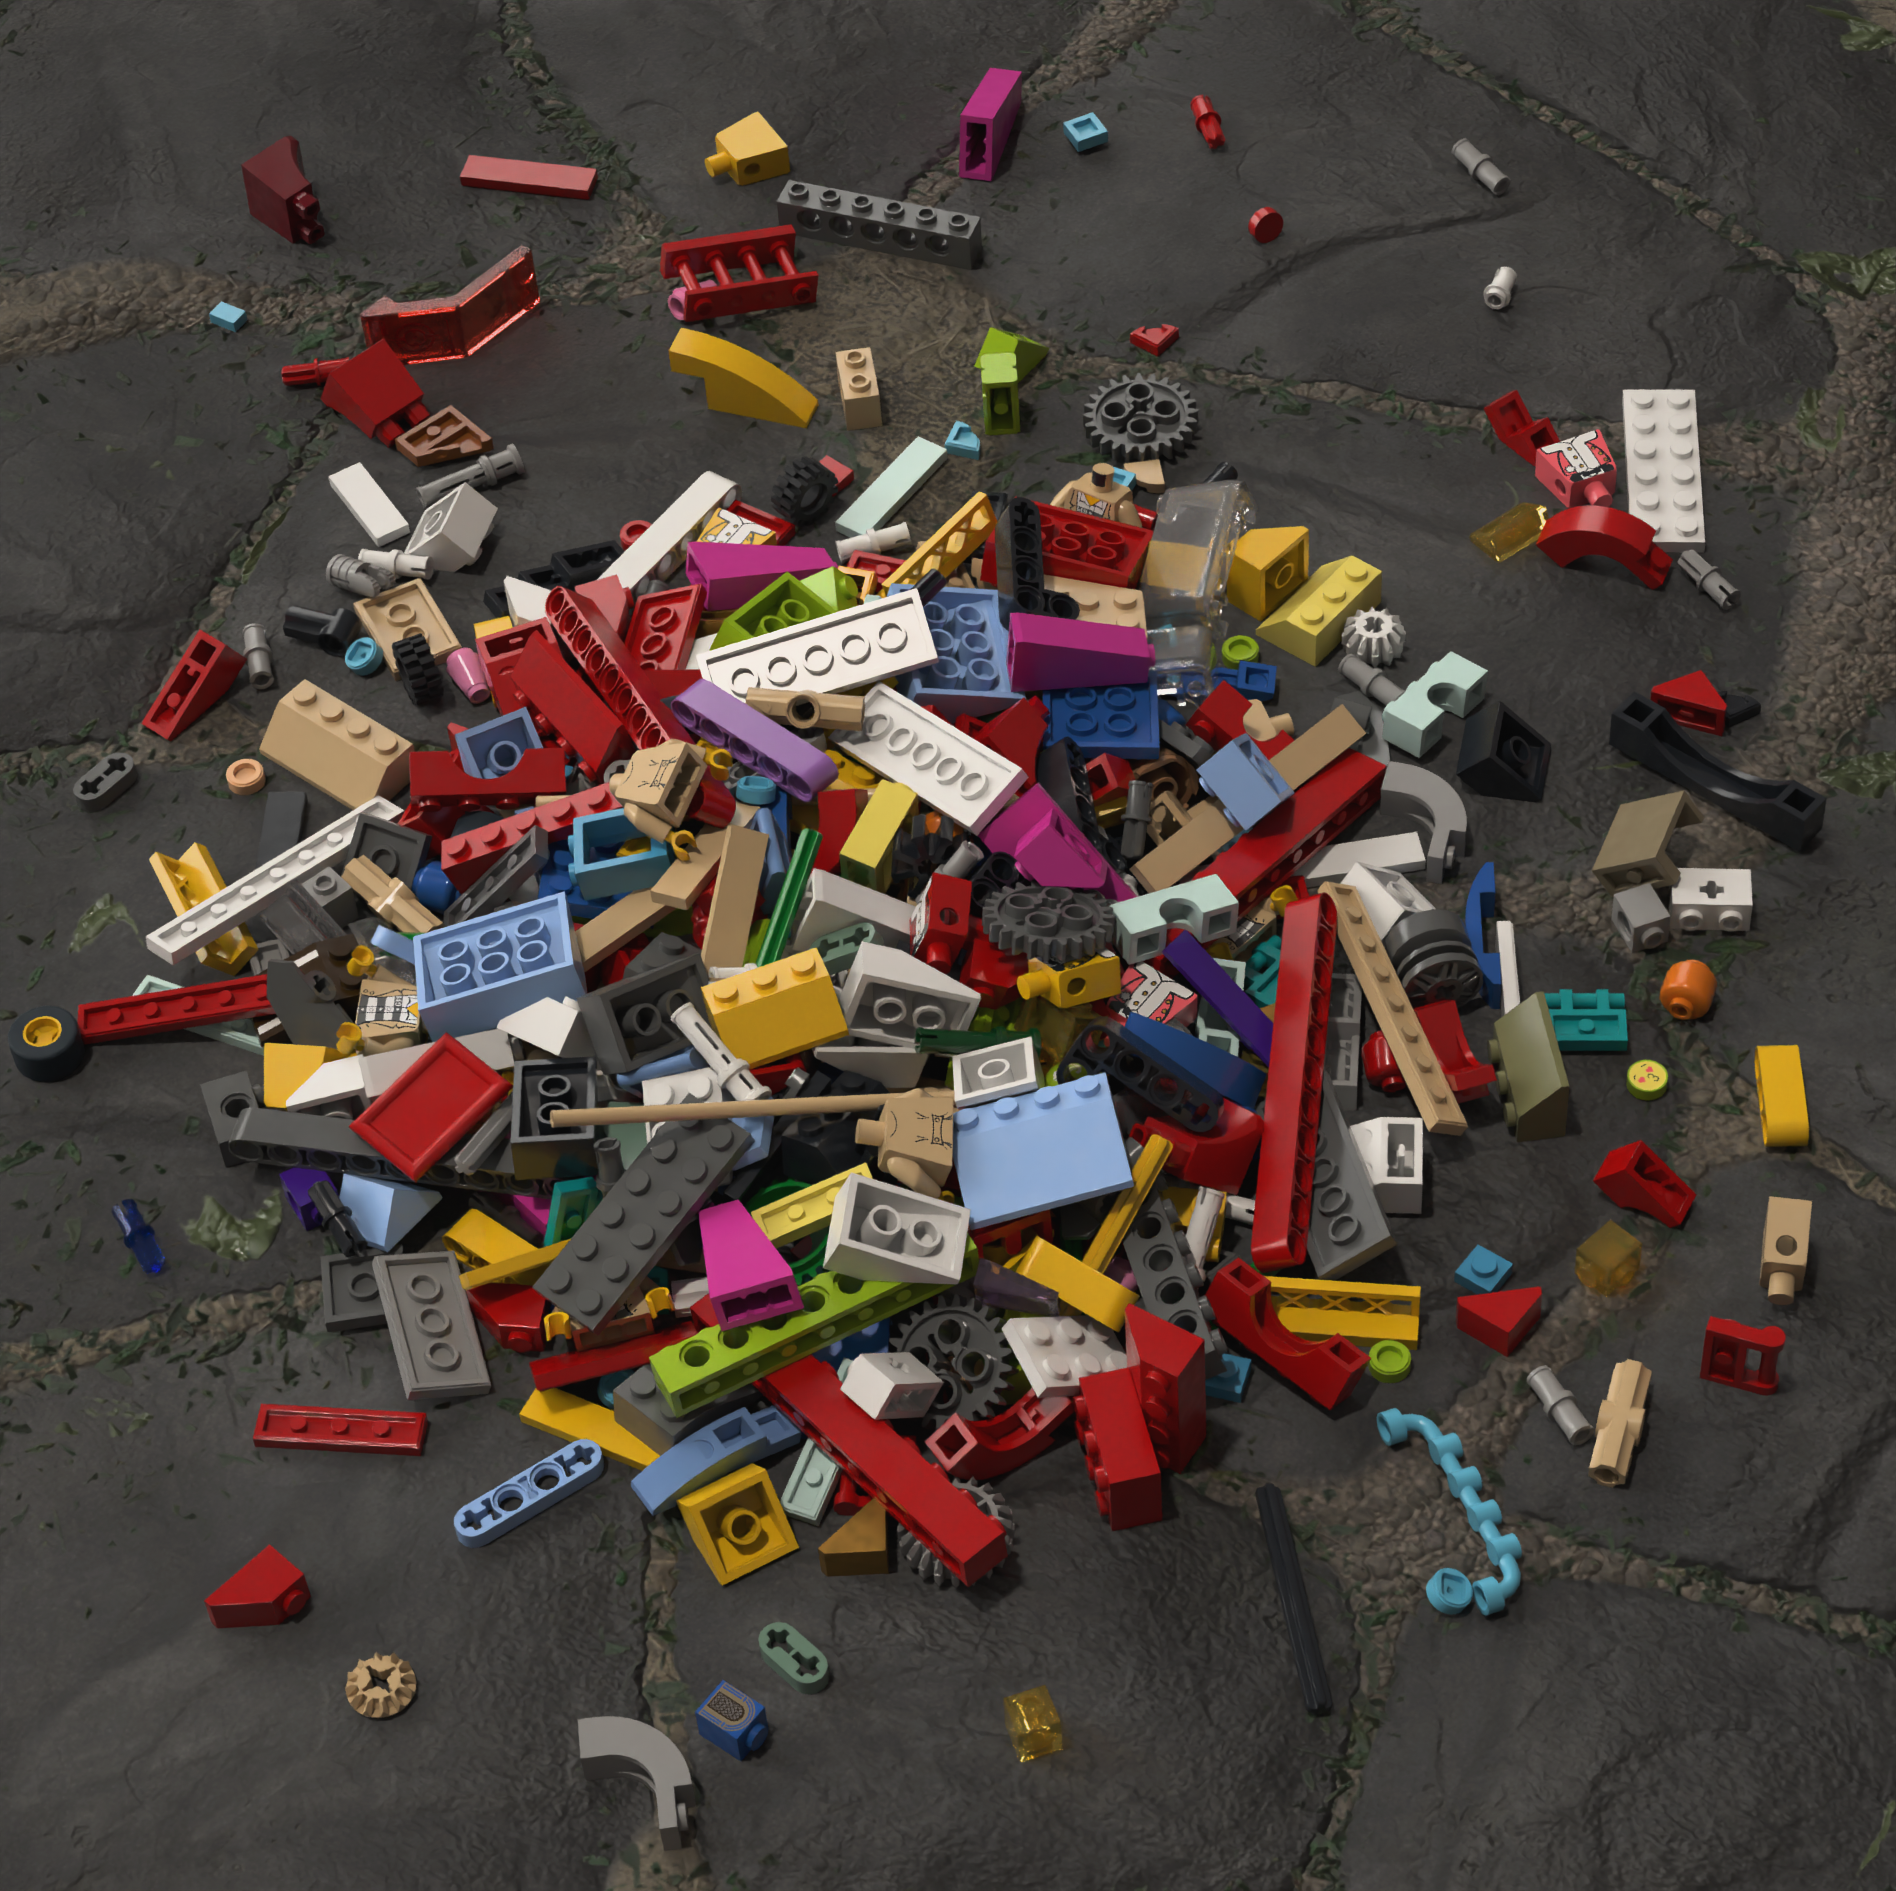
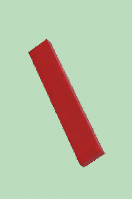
[77,969,305,1045]

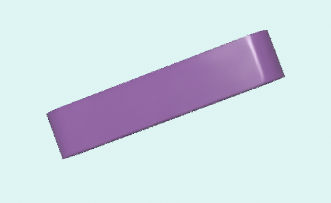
[671,679,839,802]

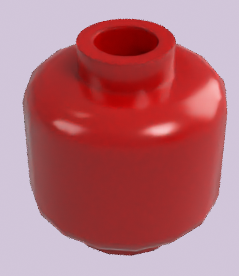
[1361,1030,1407,1092]

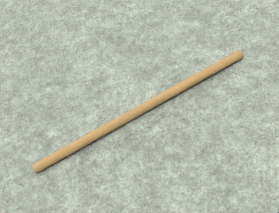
[550,1090,957,1127]

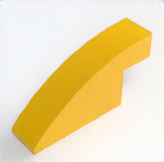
[668,327,818,429]

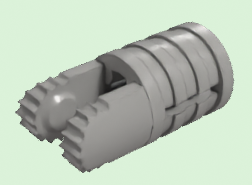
[326,554,396,598]

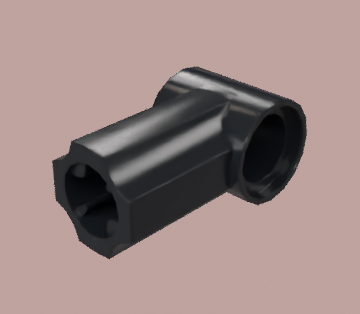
[283,606,362,657]

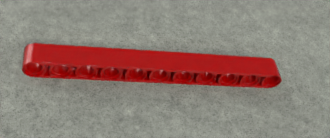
[545,586,736,828]
[1251,892,1337,1273]

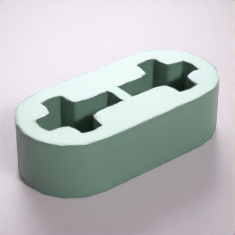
[809,922,884,975]
[758,1622,829,1695]

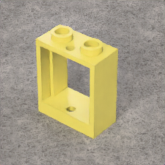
[839,779,919,894]

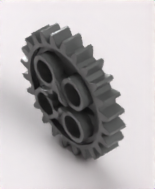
[1083,373,1198,463]
[982,880,1115,962]
[889,1294,1019,1431]

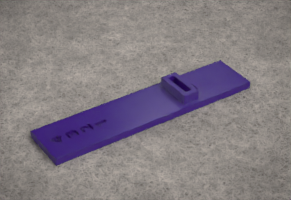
[1162,929,1273,1067]

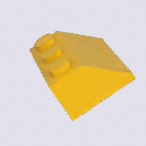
[701,948,849,1070]

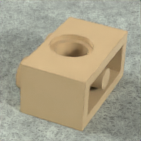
[835,347,882,431]

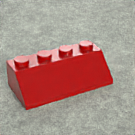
[511,630,636,785]
[1125,1303,1206,1474]

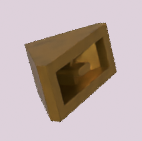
[818,1498,889,1577]

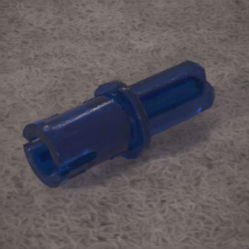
[111,1199,166,1274]

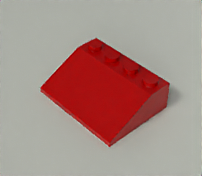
[980,496,1155,590]

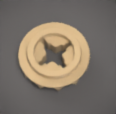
[345,1652,416,1718]

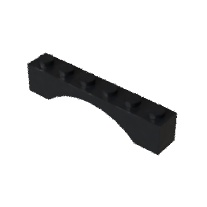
[1609,691,1827,851]

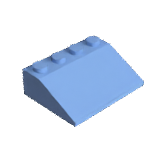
[887,583,1026,724]
[413,891,587,1042]
[953,1072,1134,1230]

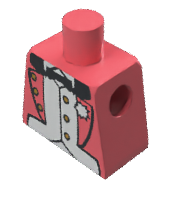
[1535,429,1617,508]
[1104,961,1198,1047]

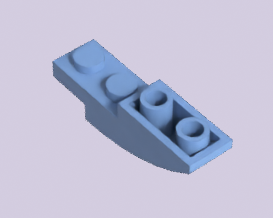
[631,1405,801,1516]

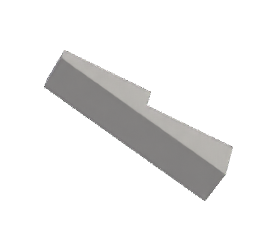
[1324,973,1362,1111]

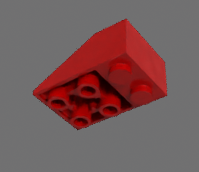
[475,617,563,737]

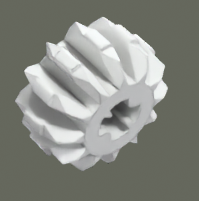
[1342,606,1406,669]

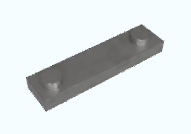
[444,825,550,927]

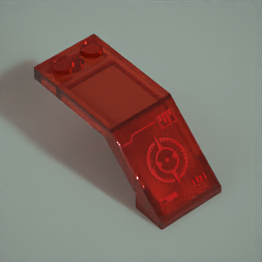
[360,245,540,365]

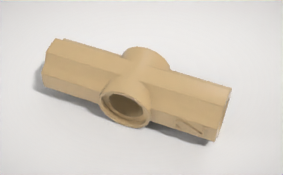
[745,687,865,731]
[341,855,445,933]
[1588,1359,1652,1488]

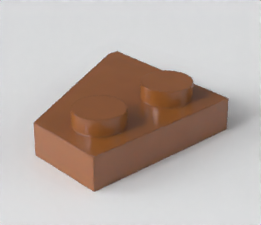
[395,405,494,467]

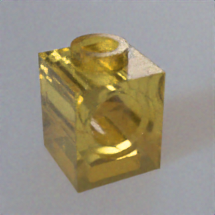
[1003,1685,1062,1763]

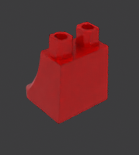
[321,338,430,448]
[972,696,1050,797]
[1128,1097,1264,1195]

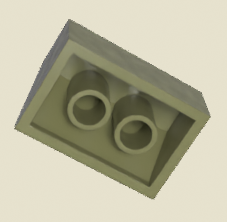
[1487,991,1569,1143]

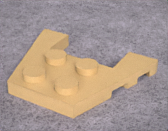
[1044,575,1148,642]

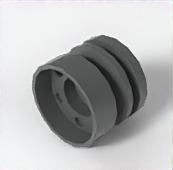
[1385,909,1483,1008]

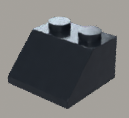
[1456,701,1551,803]

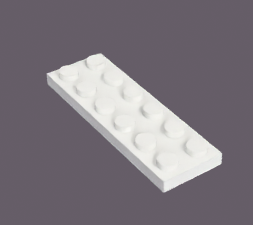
[1622,389,1705,553]
[696,588,939,706]
[828,681,1029,836]

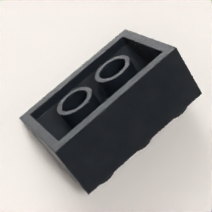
[781,1070,890,1185]

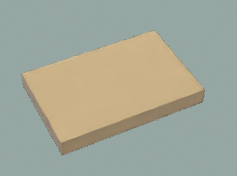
[353,578,462,681]

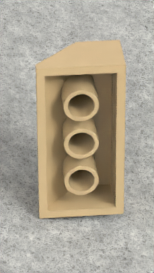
[259,679,415,810]

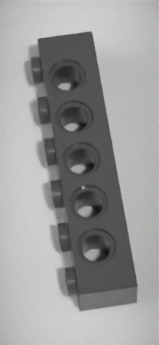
[777,180,982,270]
[1122,1171,1228,1380]

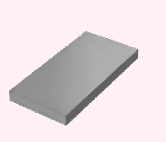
[372,1251,491,1400]

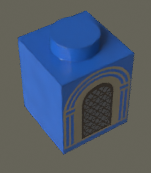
[695,1680,769,1761]

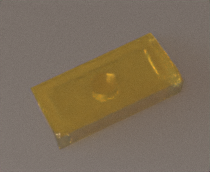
[1469,502,1549,562]

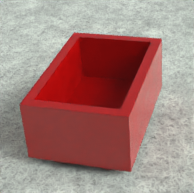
[1073,1367,1162,1531]

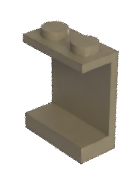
[1592,790,1704,897]

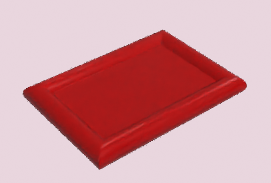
[349,1032,513,1183]

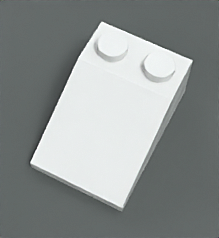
[838,941,981,1057]
[823,1172,971,1284]

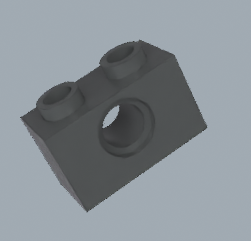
[200,1070,265,1168]

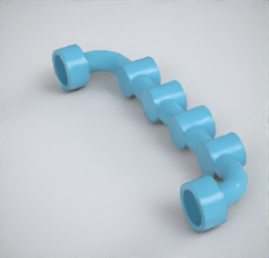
[1377,1408,1522,1616]

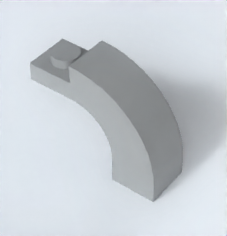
[1380,761,1467,884]
[577,1716,696,1851]

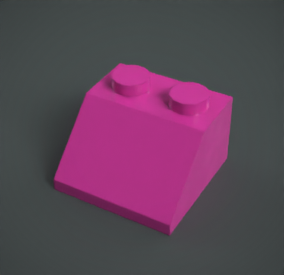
[1014,808,1108,888]

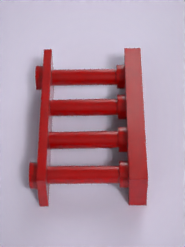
[660,224,819,322]

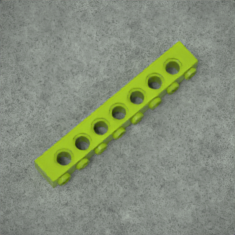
[649,1233,982,1418]

